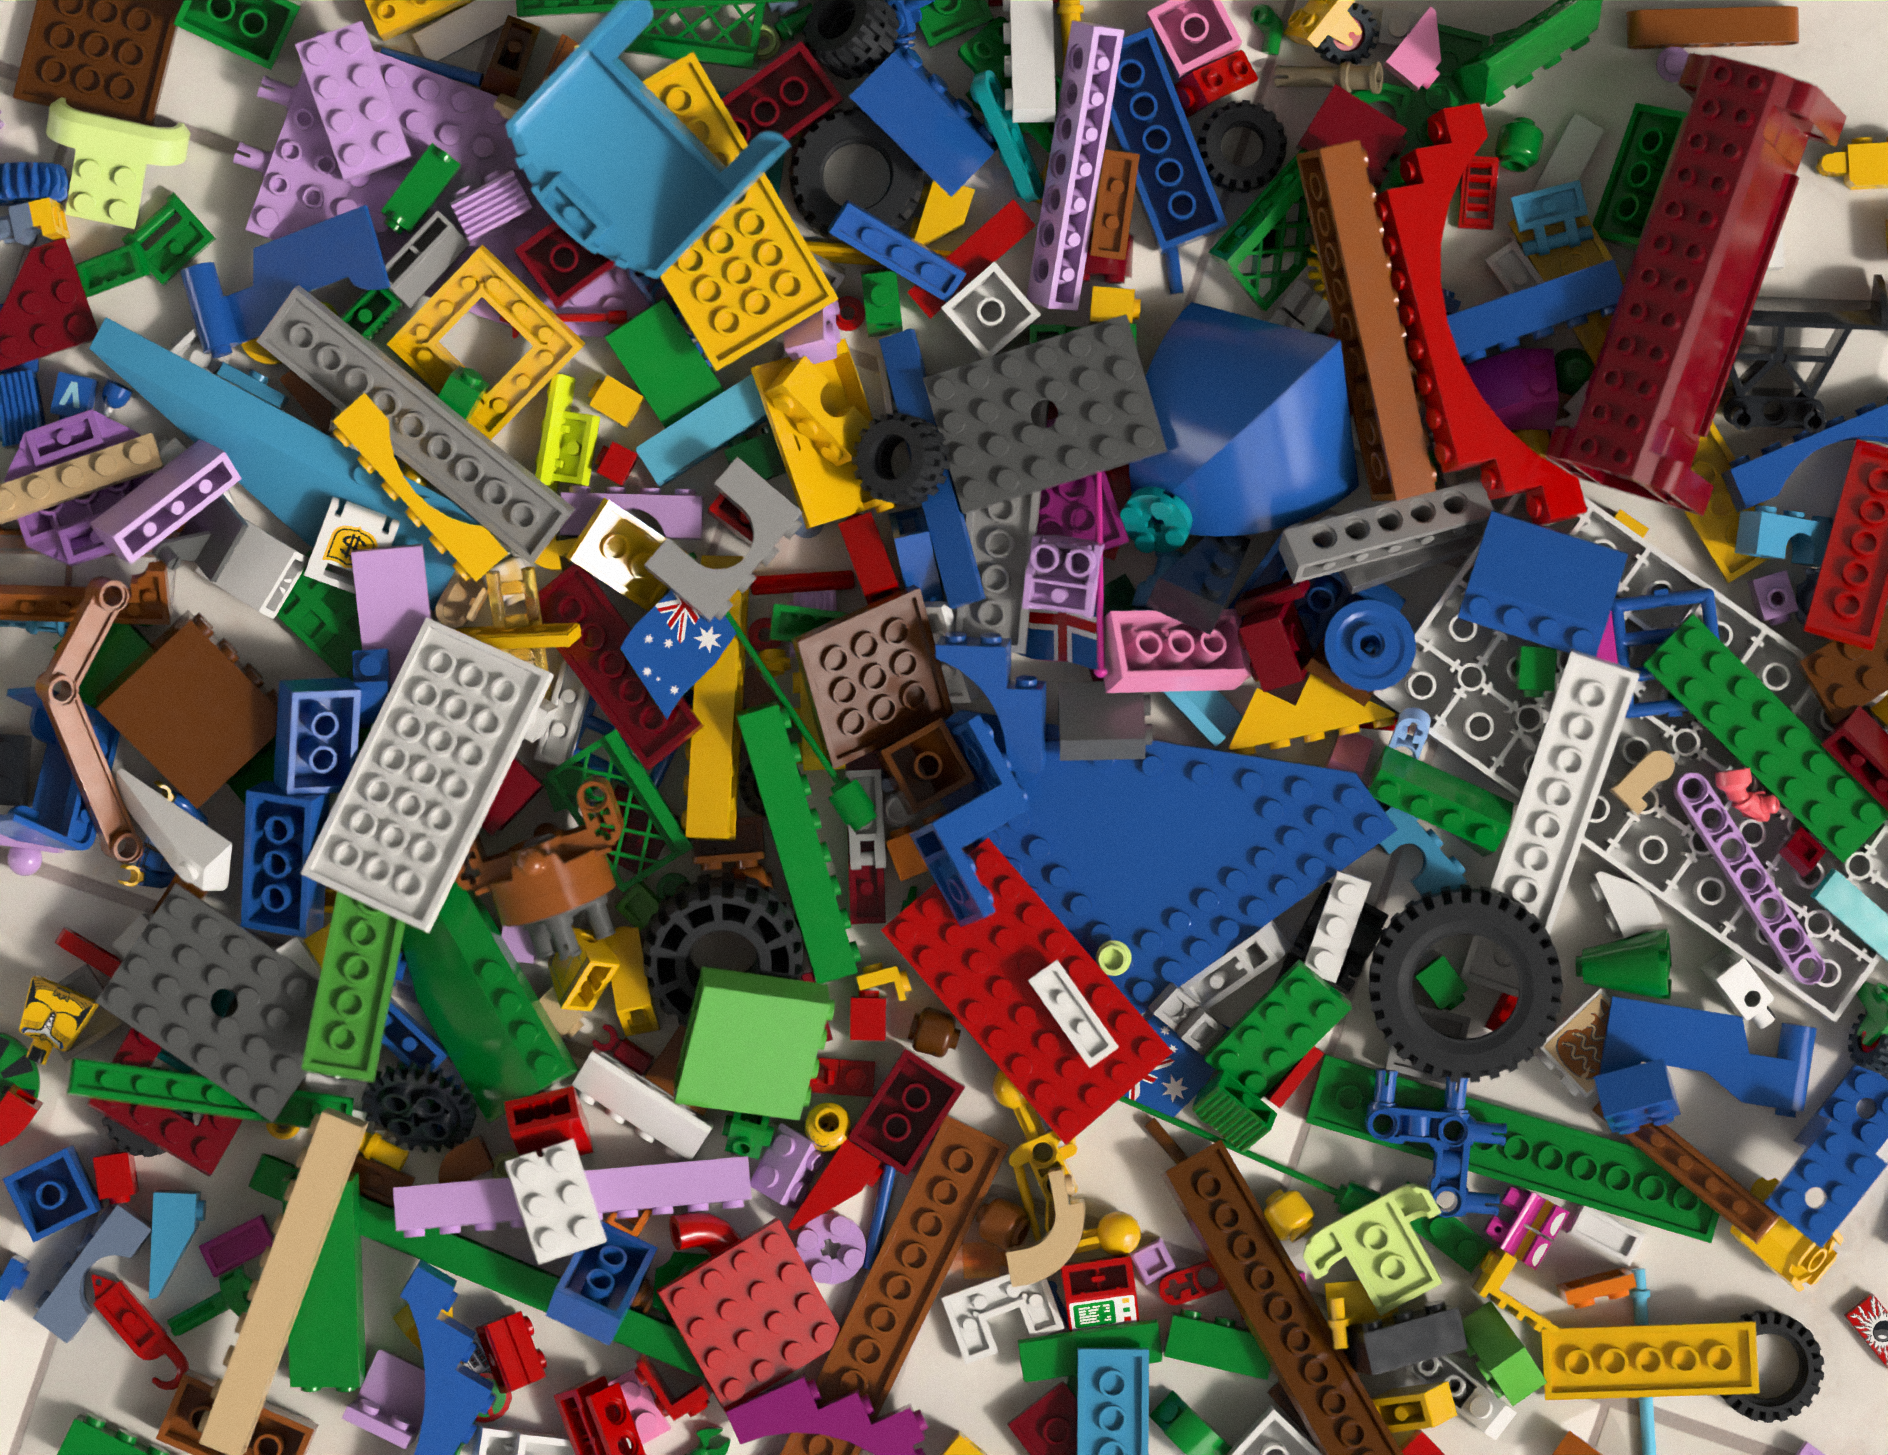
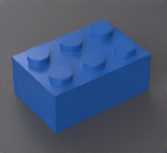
[274,677,361,795]
[545,1221,658,1346]

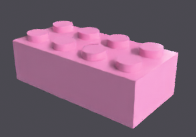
[1103,609,1251,693]

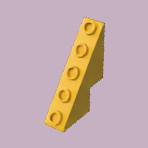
[1229,673,1396,755]

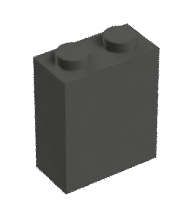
[1058,681,1152,761]

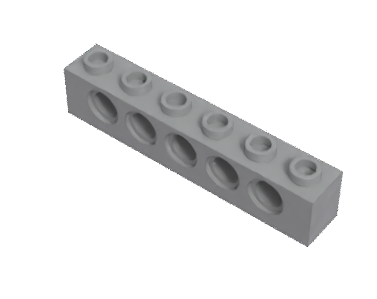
[1278,479,1494,584]

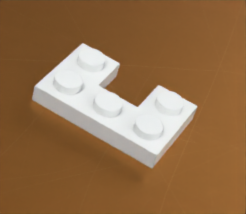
[941,1272,1065,1365]

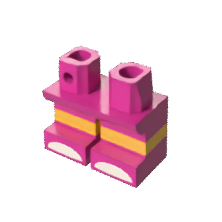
[1484,1186,1570,1270]

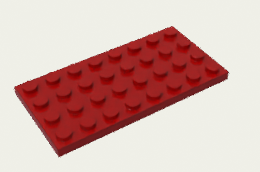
[881,838,1173,1145]

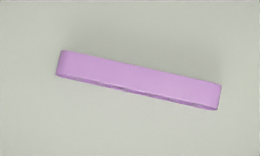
[1672,773,1825,984]

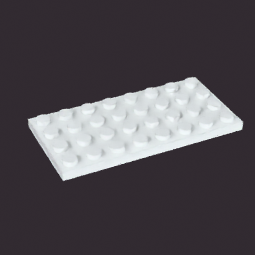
[301,617,554,933]

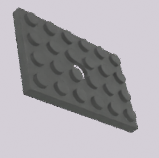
[923,314,1168,514]
[95,883,319,1122]

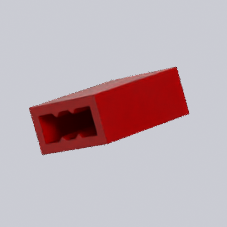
[504,1086,594,1158]

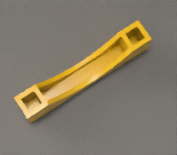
[333,393,508,582]

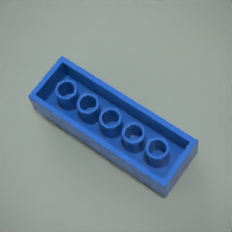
[1109,27,1228,255]
[1447,259,1623,364]

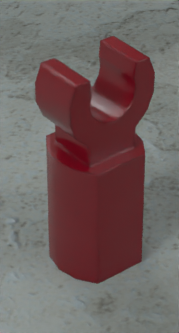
[592,1024,654,1076]

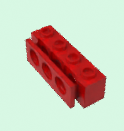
[553,1375,646,1455]

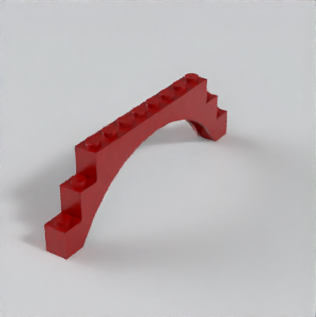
[1374,102,1587,525]

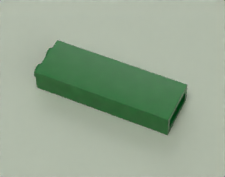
[281,1172,367,1392]

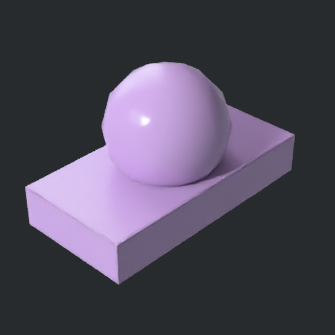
[0,834,65,876]

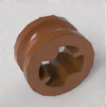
[631,1278,654,1314]

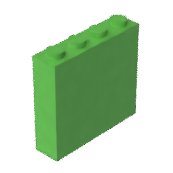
[673,967,835,1120]

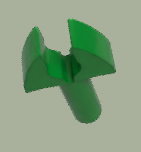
[685,1427,731,1455]

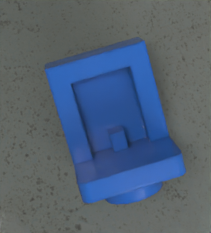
[0,1254,30,1301]

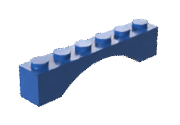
[1721,396,1888,513]

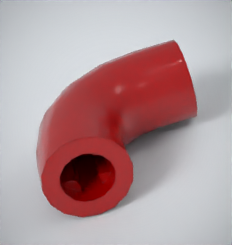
[669,1212,742,1257]

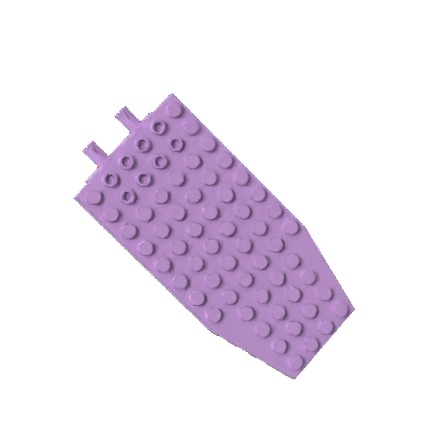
[233,30,673,338]

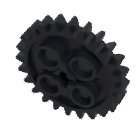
[361,1061,477,1153]

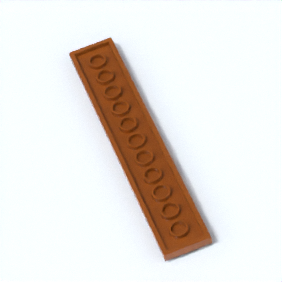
[780,1115,1010,1455]

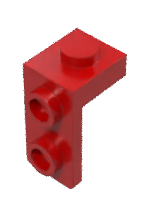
[1174,50,1258,118]

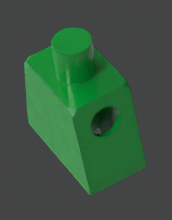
[861,268,903,338]

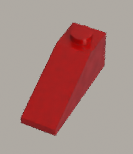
[787,1138,883,1231]

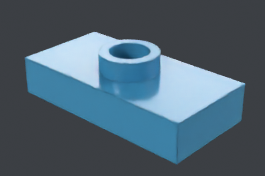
[217,362,290,410]

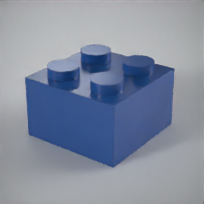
[1594,1058,1681,1135]
[3,1145,104,1243]

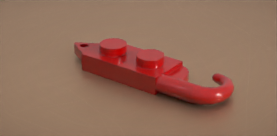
[91,1274,189,1390]

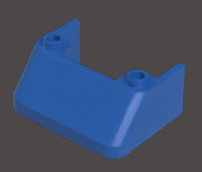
[0,687,120,851]

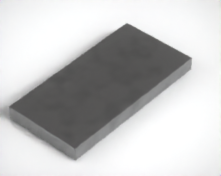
[1322,509,1478,594]

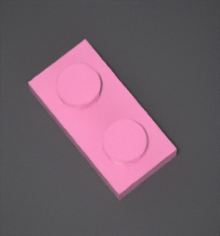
[608,1367,671,1445]

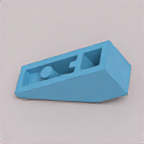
[149,1189,206,1299]

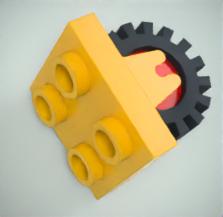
[1283,0,1379,65]

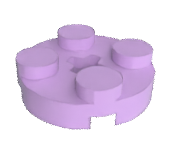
[796,1213,866,1284]

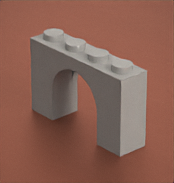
[644,457,802,623]

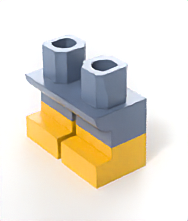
[0,197,70,248]

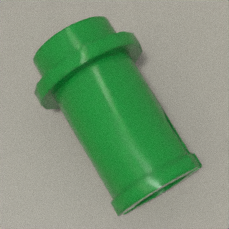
[773,3,813,42]

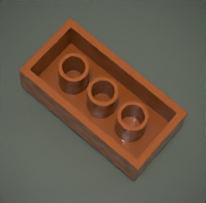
[156,1369,319,1455]

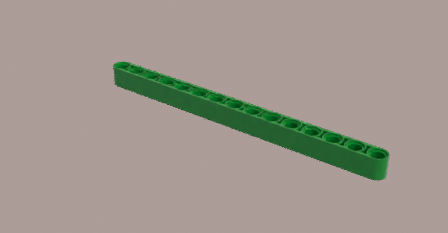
[248,1153,705,1379]

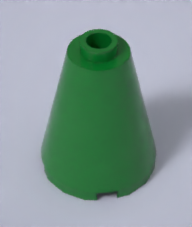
[1576,929,1672,999]

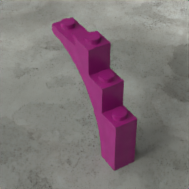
[726,1373,928,1455]

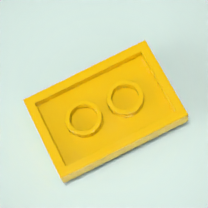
[566,498,689,612]

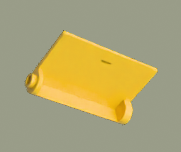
[750,338,897,529]

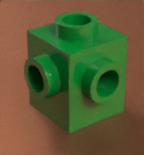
[721,1112,774,1160]

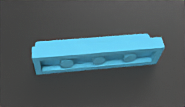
[636,374,768,488]
[1162,690,1243,747]

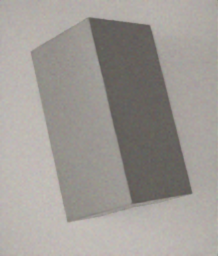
[385,211,471,309]

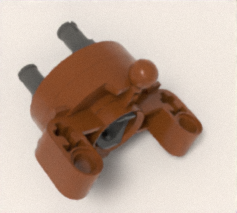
[455,775,624,960]

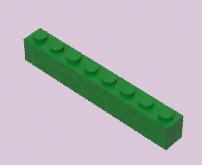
[735,700,862,984]

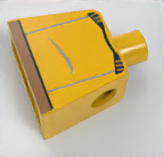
[548,924,620,1012]

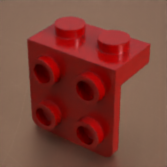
[634,1353,712,1421]

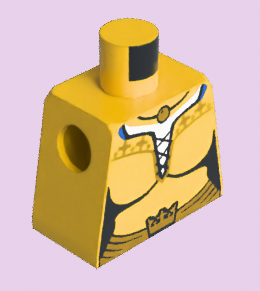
[19,975,99,1065]

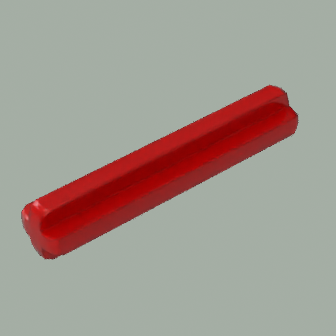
[750,570,855,595]

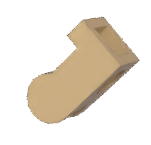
[1609,750,1675,815]

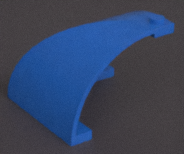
[1129,302,1359,536]

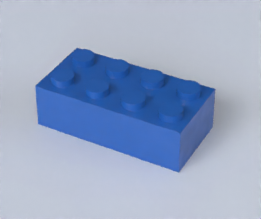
[241,781,330,938]

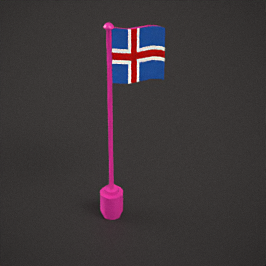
[1017,472,1108,678]

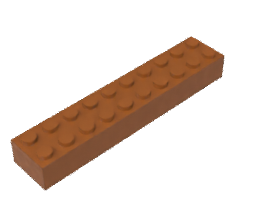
[1296,140,1437,501]

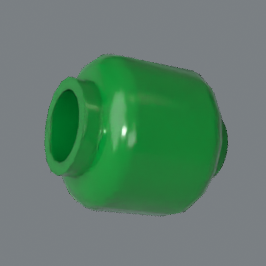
[1495,117,1544,172]

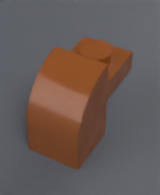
[438,1134,495,1184]

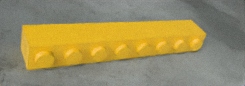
[681,555,750,841]

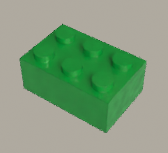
[174,0,302,70]

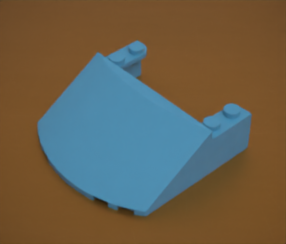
[505,0,791,279]

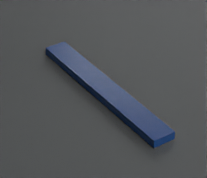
[879,329,986,609]

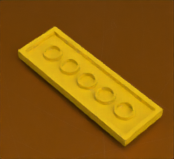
[1541,1321,1760,1400]

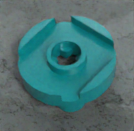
[1120,487,1193,553]

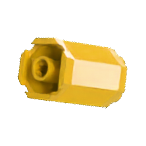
[1730,1177,1843,1292]

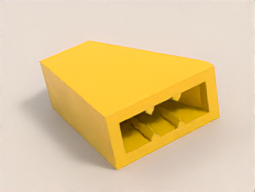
[604,926,660,1037]

